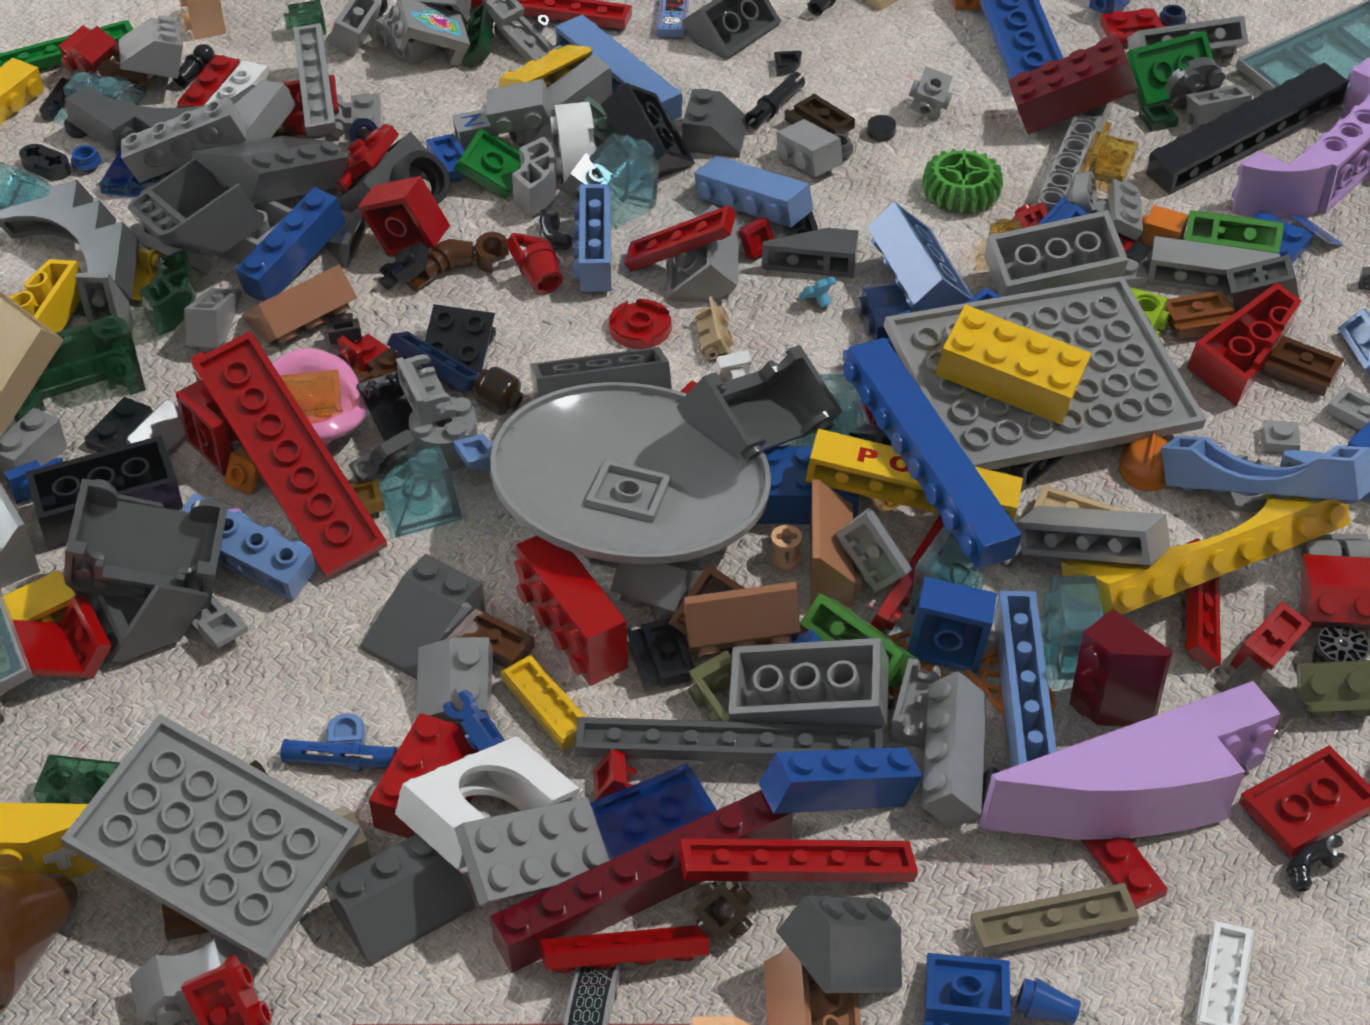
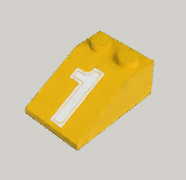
[0,803,101,879]

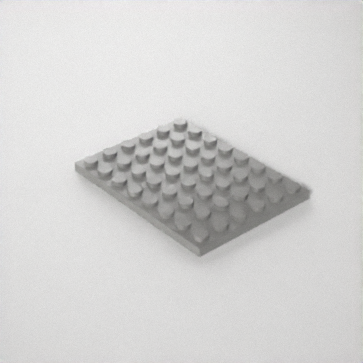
[884,276,1206,470]

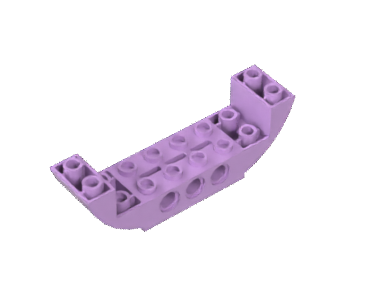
[1231,57,1370,219]

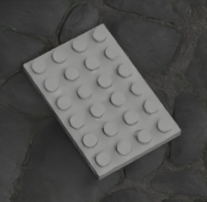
[61,714,360,965]

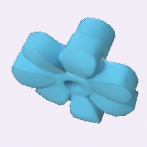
[799,277,837,308]

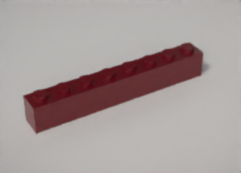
[490,790,793,973]

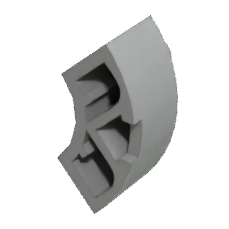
[512,137,556,217]
[130,940,256,1025]

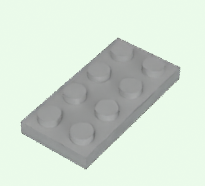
[454,797,609,906]

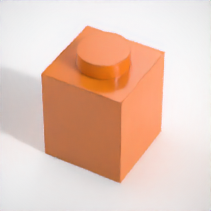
[1141,205,1189,248]

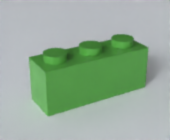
[800,593,919,689]

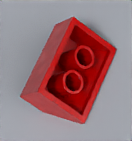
[1300,554,1370,630]
[369,713,479,838]

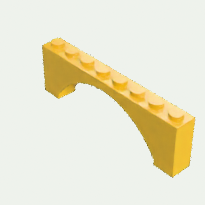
[1061,494,1350,615]

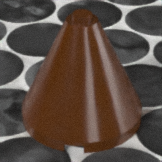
[0,869,78,1015]

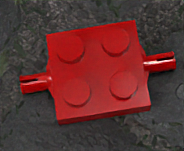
[336,124,399,192]

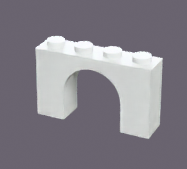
[395,736,579,870]

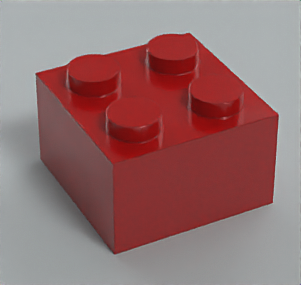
[357,176,450,256]

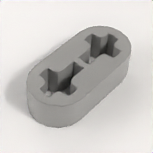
[1072,171,1097,213]

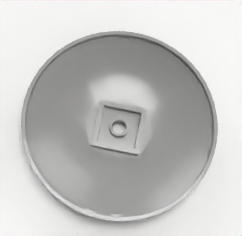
[490,382,771,565]

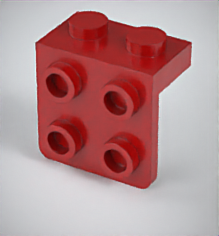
[13,596,112,678]

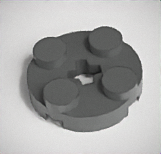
[1165,57,1225,109]

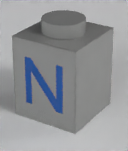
[452,109,499,151]

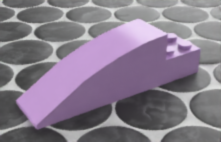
[979,681,1281,840]

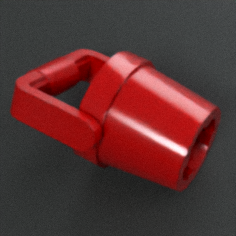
[506,233,563,294]

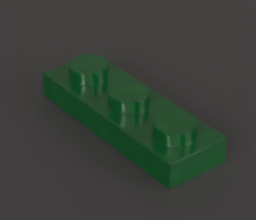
[463,0,494,68]

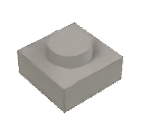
[1262,420,1301,454]

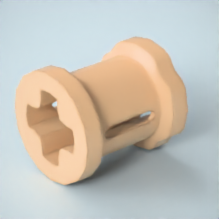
[770,525,803,572]

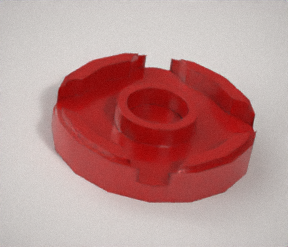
[609,299,672,349]

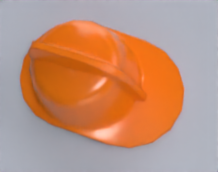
[1120,433,1170,491]

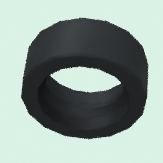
[390,150,450,204]

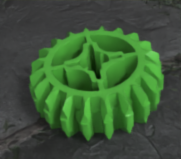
[922,148,1003,214]

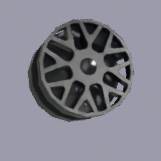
[1312,624,1370,663]

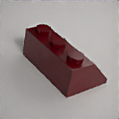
[1069,609,1173,726]

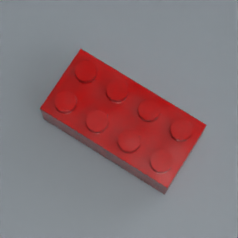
[514,535,628,686]

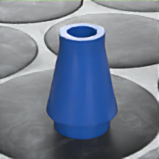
[1015,977,1081,1025]

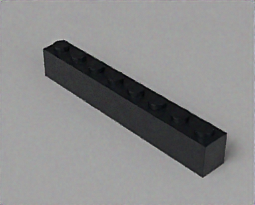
[1146,62,1349,195]

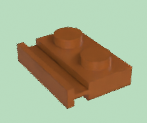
[1165,290,1234,339]

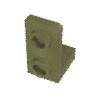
[688,650,732,722]

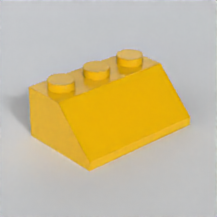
[498,45,593,88]

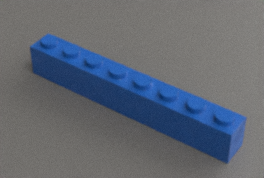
[843,338,1022,569]

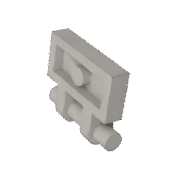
[332,93,381,138]

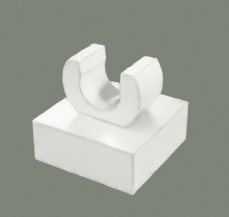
[714,350,752,382]

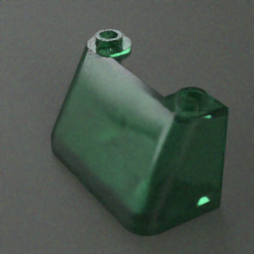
[13,316,146,424]

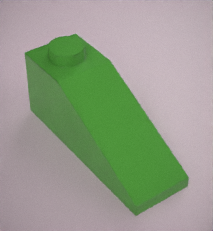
[1185,210,1284,254]

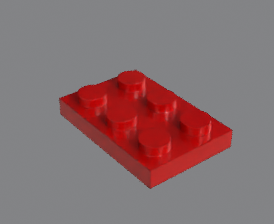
[1239,745,1370,857]

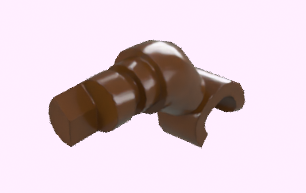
[406,232,509,291]

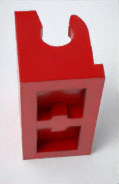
[1230,601,1312,680]

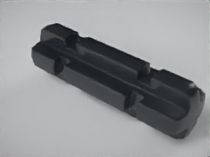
[39,77,75,120]

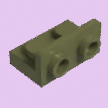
[1296,660,1370,718]

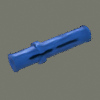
[280,739,398,771]

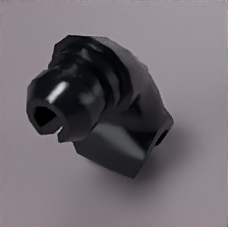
[539,209,572,250]
[1286,834,1346,892]

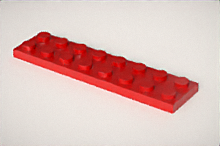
[191,331,387,580]

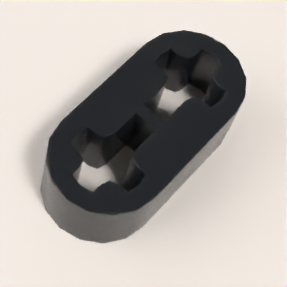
[19,144,71,181]

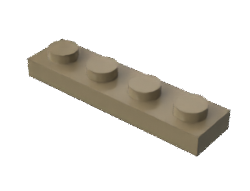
[970,883,1139,956]

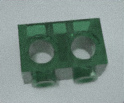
[33,754,121,804]

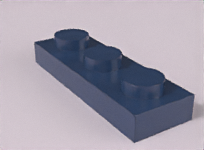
[387,331,479,393]

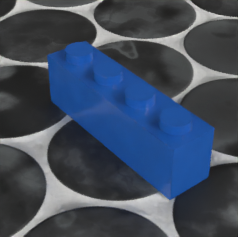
[235,187,346,302]
[759,747,923,814]

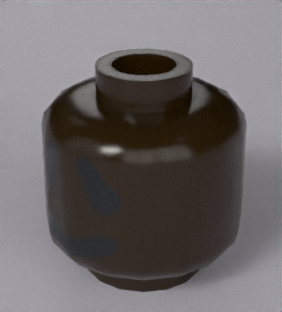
[473,366,524,415]

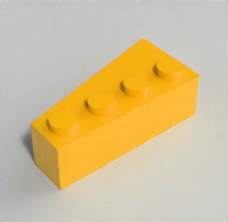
[9,259,82,335]

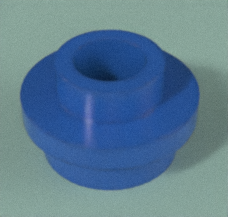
[71,145,101,172]

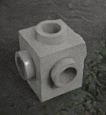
[908,66,953,119]
[562,154,615,201]

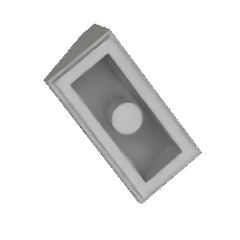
[126,399,186,455]

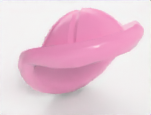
[272,348,367,446]

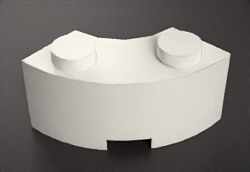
[550,102,598,183]

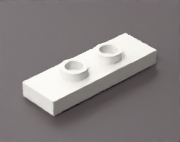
[205,60,269,105]
[1195,920,1255,1025]

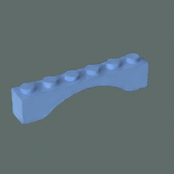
[1161,436,1370,504]

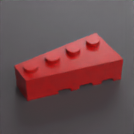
[1186,282,1302,407]

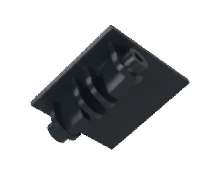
[425,304,496,373]
[357,366,426,442]

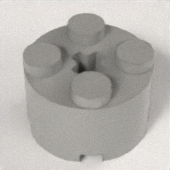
[409,397,478,472]

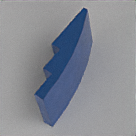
[923,953,1011,1025]

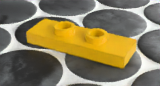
[500,655,586,751]

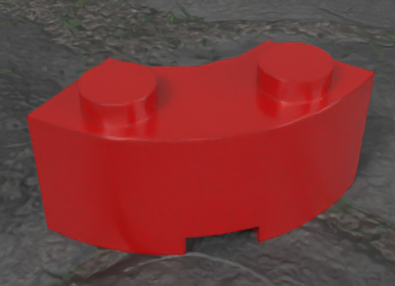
[58,25,118,76]

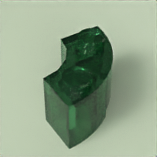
[139,250,196,336]

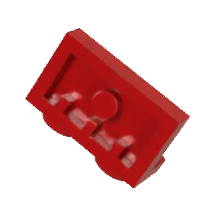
[180,955,272,1025]

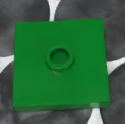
[454,128,521,200]

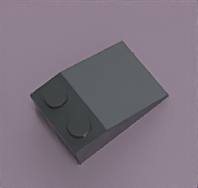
[361,554,485,680]

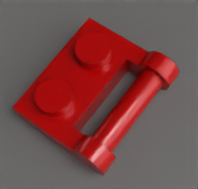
[1100,8,1167,47]

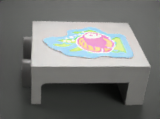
[388,0,470,67]

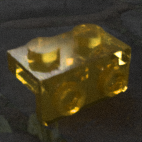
[1085,122,1139,184]

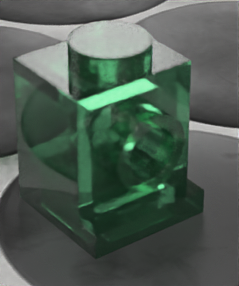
[283,0,327,38]

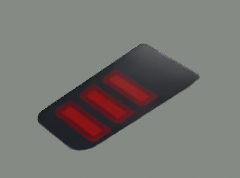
[1118,234,1152,261]

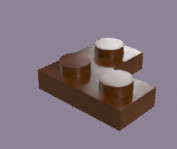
[447,608,535,667]

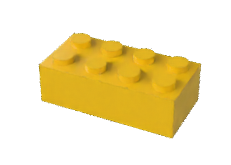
[935,304,1092,425]

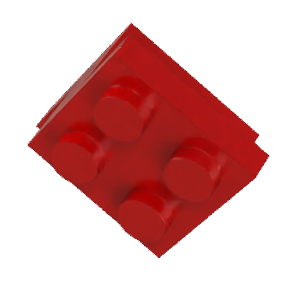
[175,351,238,476]

